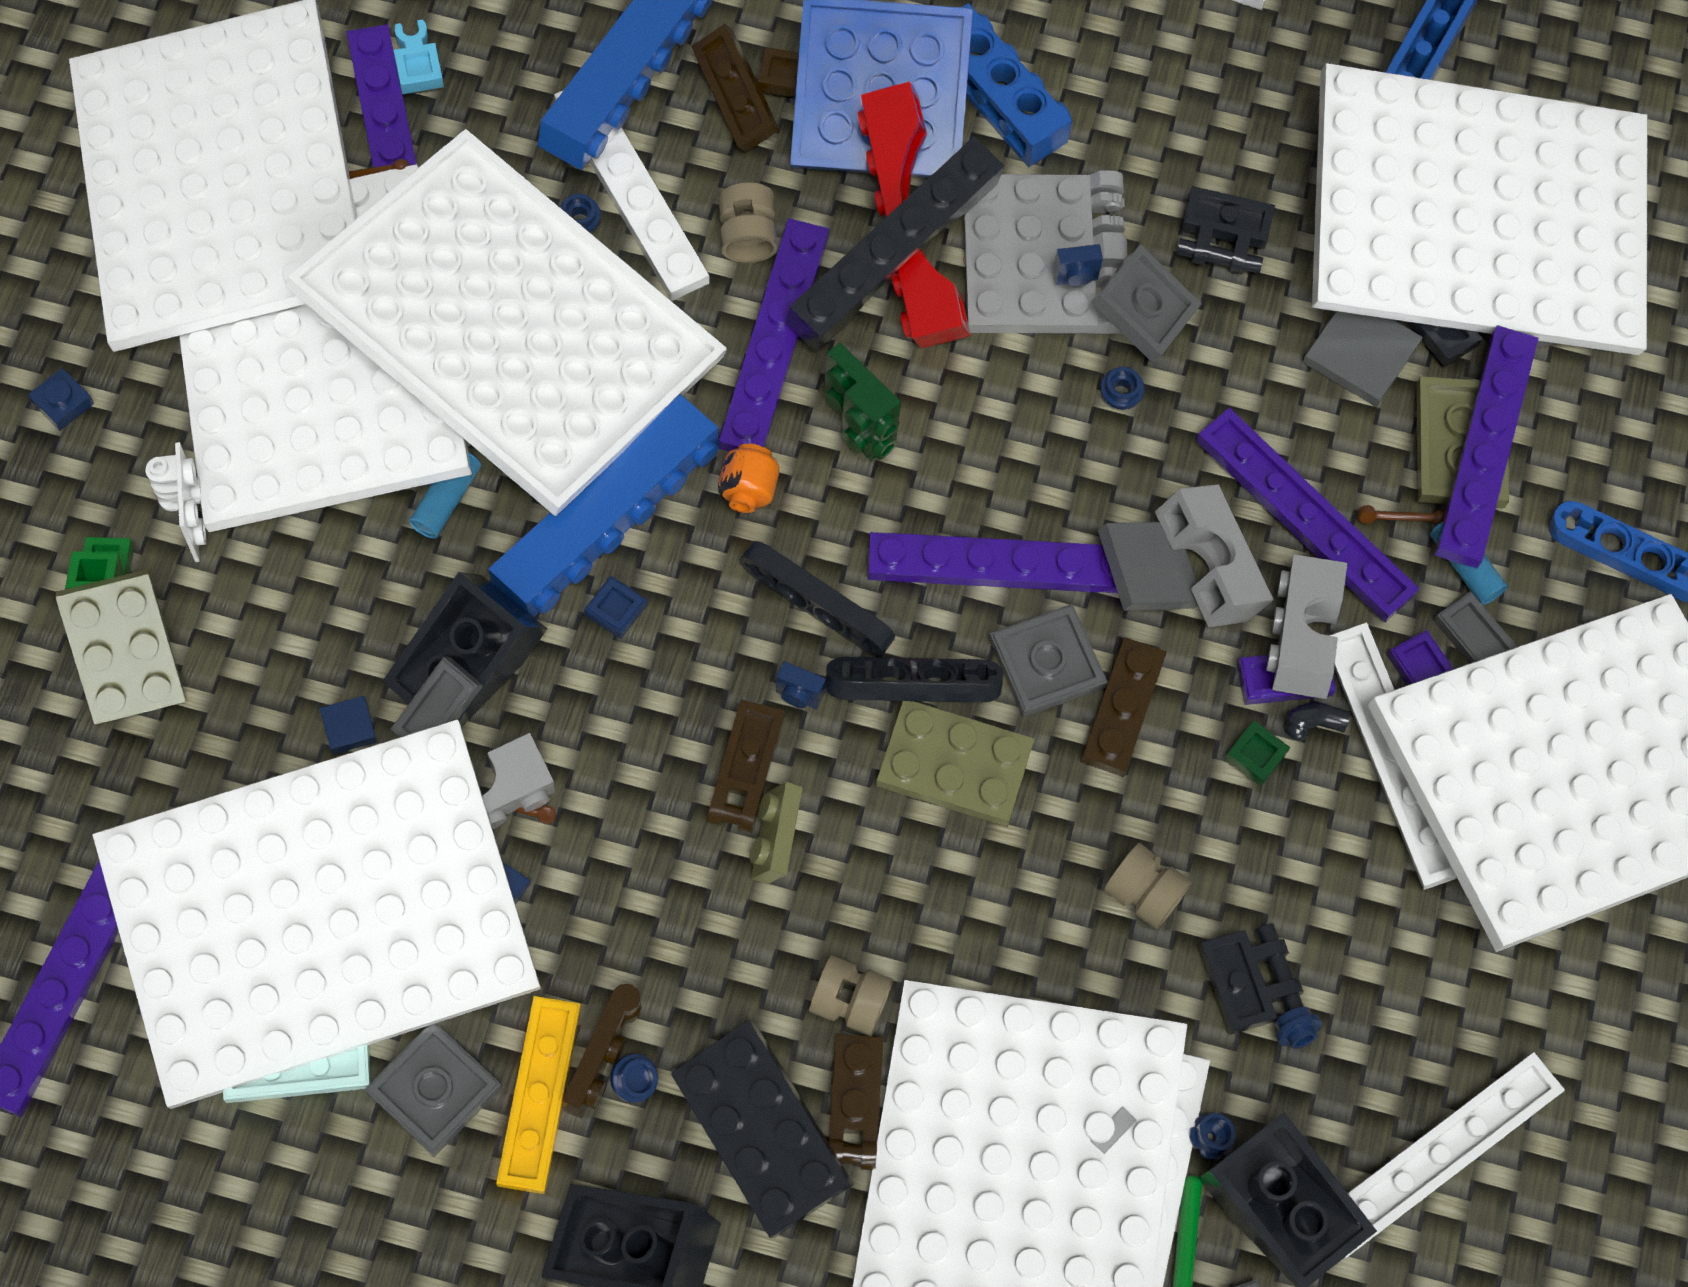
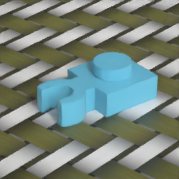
[394,20,444,94]

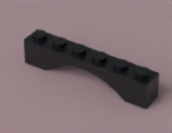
[786,136,1005,353]

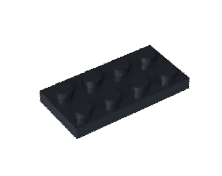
[670,1020,854,1238]

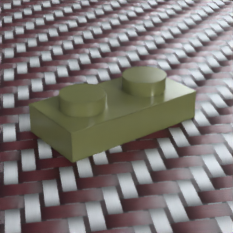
[750,782,803,884]

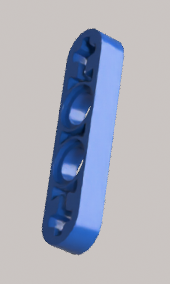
[1548,501,1688,602]

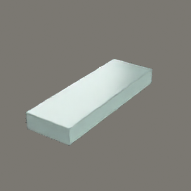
[223,1045,371,1103]

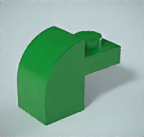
[65,537,134,589]

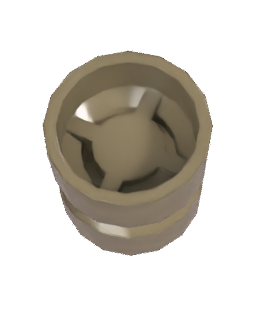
[719,183,777,263]
[1103,843,1193,930]
[809,955,893,1036]

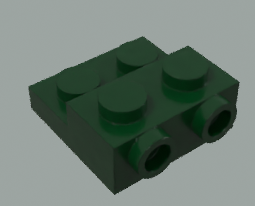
[824,342,901,461]

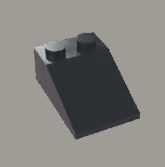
[382,572,547,727]
[1200,1112,1377,1287]
[541,1184,721,1287]

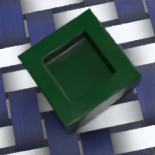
[1224,720,1291,787]

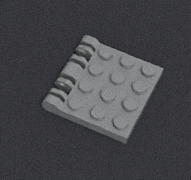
[963,171,1128,334]

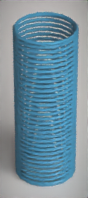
[409,452,481,538]
[1430,522,1508,605]

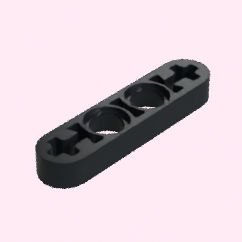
[739,541,895,657]
[825,657,1004,703]

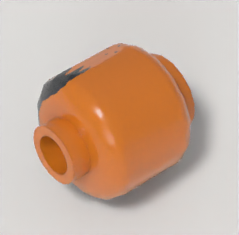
[718,444,780,513]

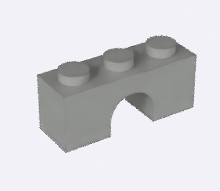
[1155,484,1274,628]
[1266,554,1347,699]
[482,733,555,829]

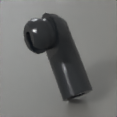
[1284,701,1351,741]

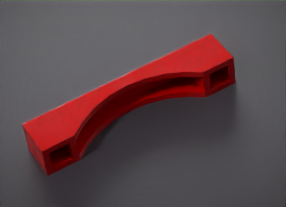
[857,81,971,349]

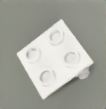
[145,442,206,562]

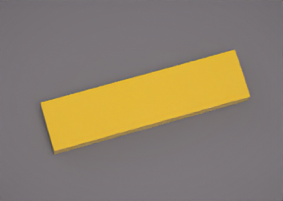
[496,996,581,1194]

